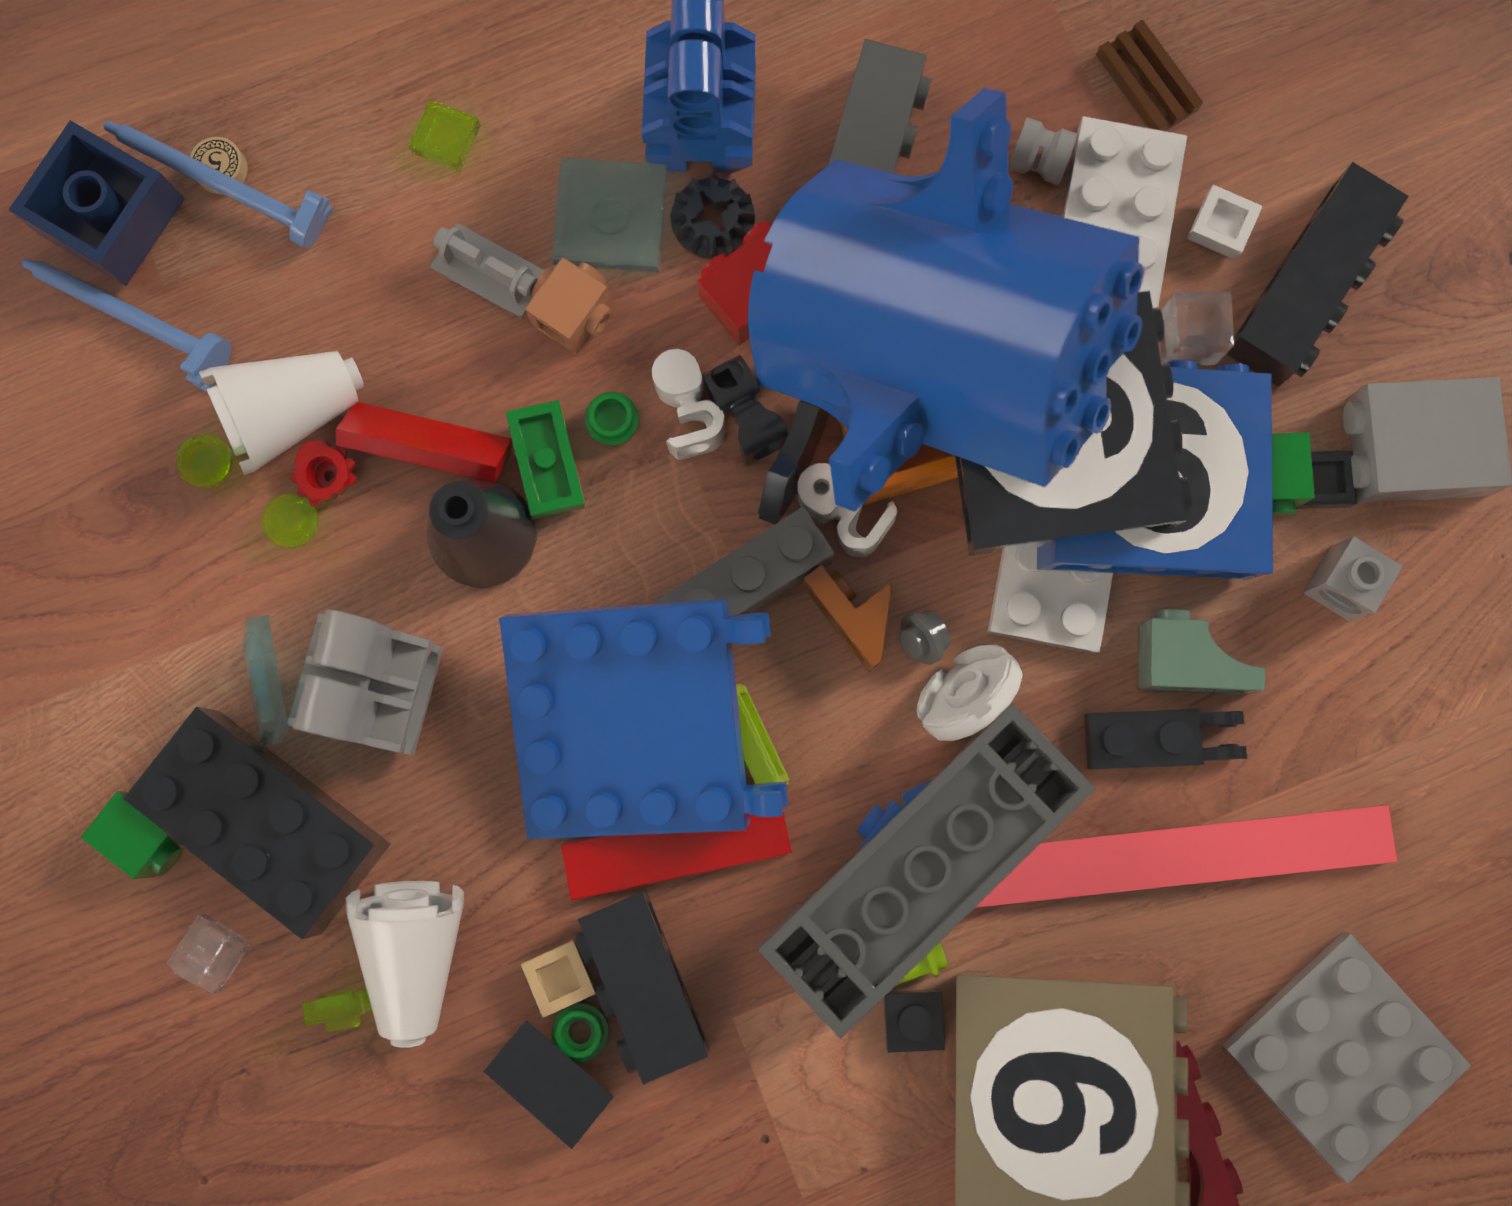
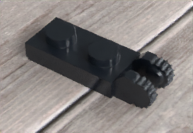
[1084,709,1247,770]

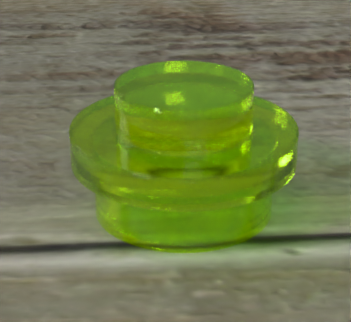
[176,434,233,489]
[262,493,319,549]

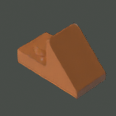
[802,565,892,672]

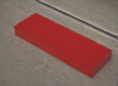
[336,402,512,483]

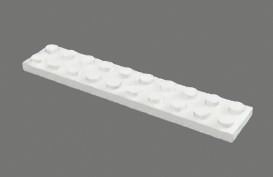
[987,116,1187,655]

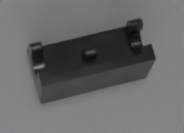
[483,1020,614,1149]

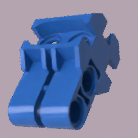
[642,0,756,173]

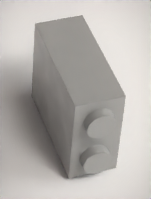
[1343,377,1512,503]

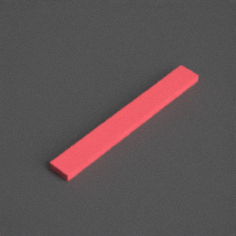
[975,805,1398,908]

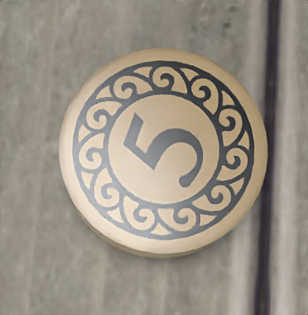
[190,137,248,194]

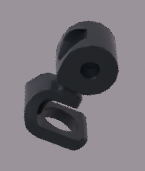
[702,355,789,466]

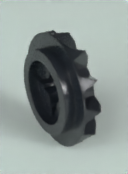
[670,173,755,259]

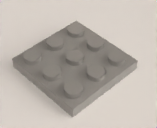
[1221,932,1471,1184]

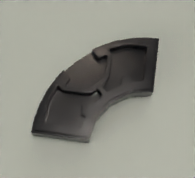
[758,400,829,525]

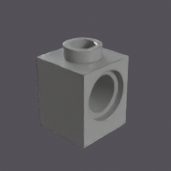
[1302,536,1403,622]

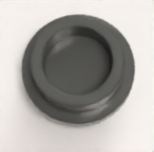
[899,610,950,665]

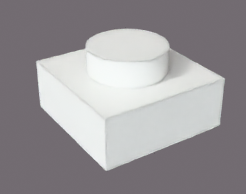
[1187,185,1263,260]

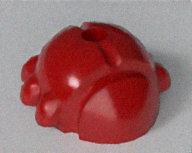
[290,440,357,507]

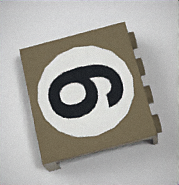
[955,970,1190,1206]

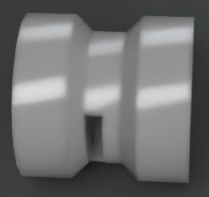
[1008,117,1077,186]

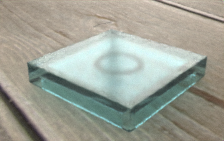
[552,158,667,273]
[242,615,289,746]

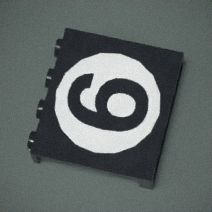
[954,290,1192,556]

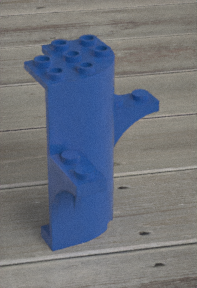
[748,88,1144,512]

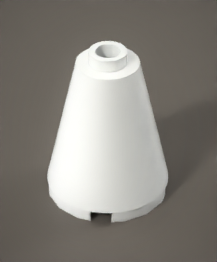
[199,351,365,475]
[346,881,464,1048]

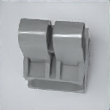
[287,609,444,755]

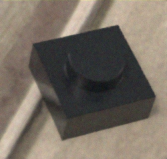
[883,989,945,1053]

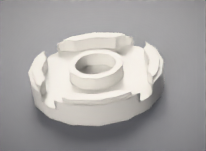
[916,645,1023,741]

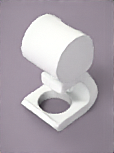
[652,349,726,460]
[798,463,897,557]

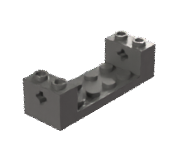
[758,704,1096,1039]

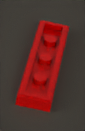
[560,807,792,901]

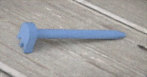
[104,120,333,249]
[22,258,231,392]

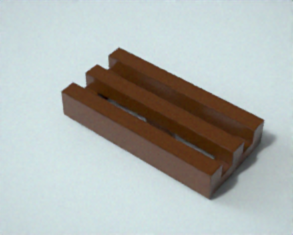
[1096,19,1203,131]

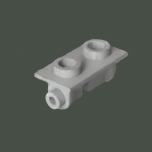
[430,223,545,319]

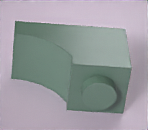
[1138,609,1265,695]

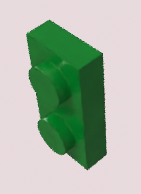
[505,400,585,520]

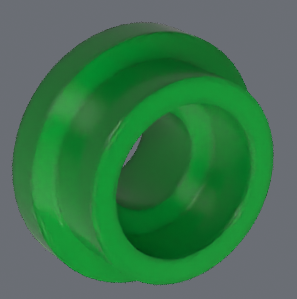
[551,1002,609,1062]

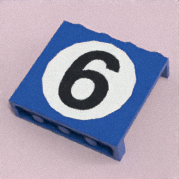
[1037,360,1273,580]

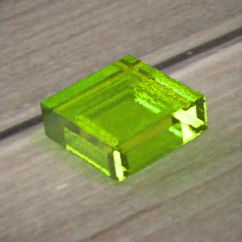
[408,99,481,171]

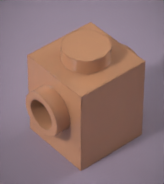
[525,257,613,355]

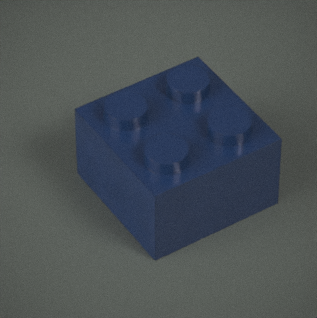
[8,120,185,286]

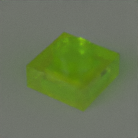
[302,986,372,1033]

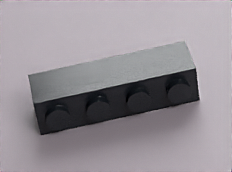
[1224,162,1409,387]

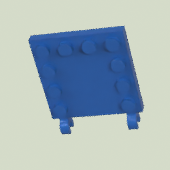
[499,598,788,839]

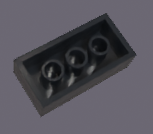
[123,707,391,939]

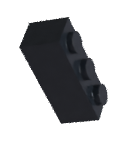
[574,890,710,1085]

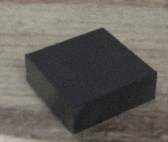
[1297,451,1357,509]

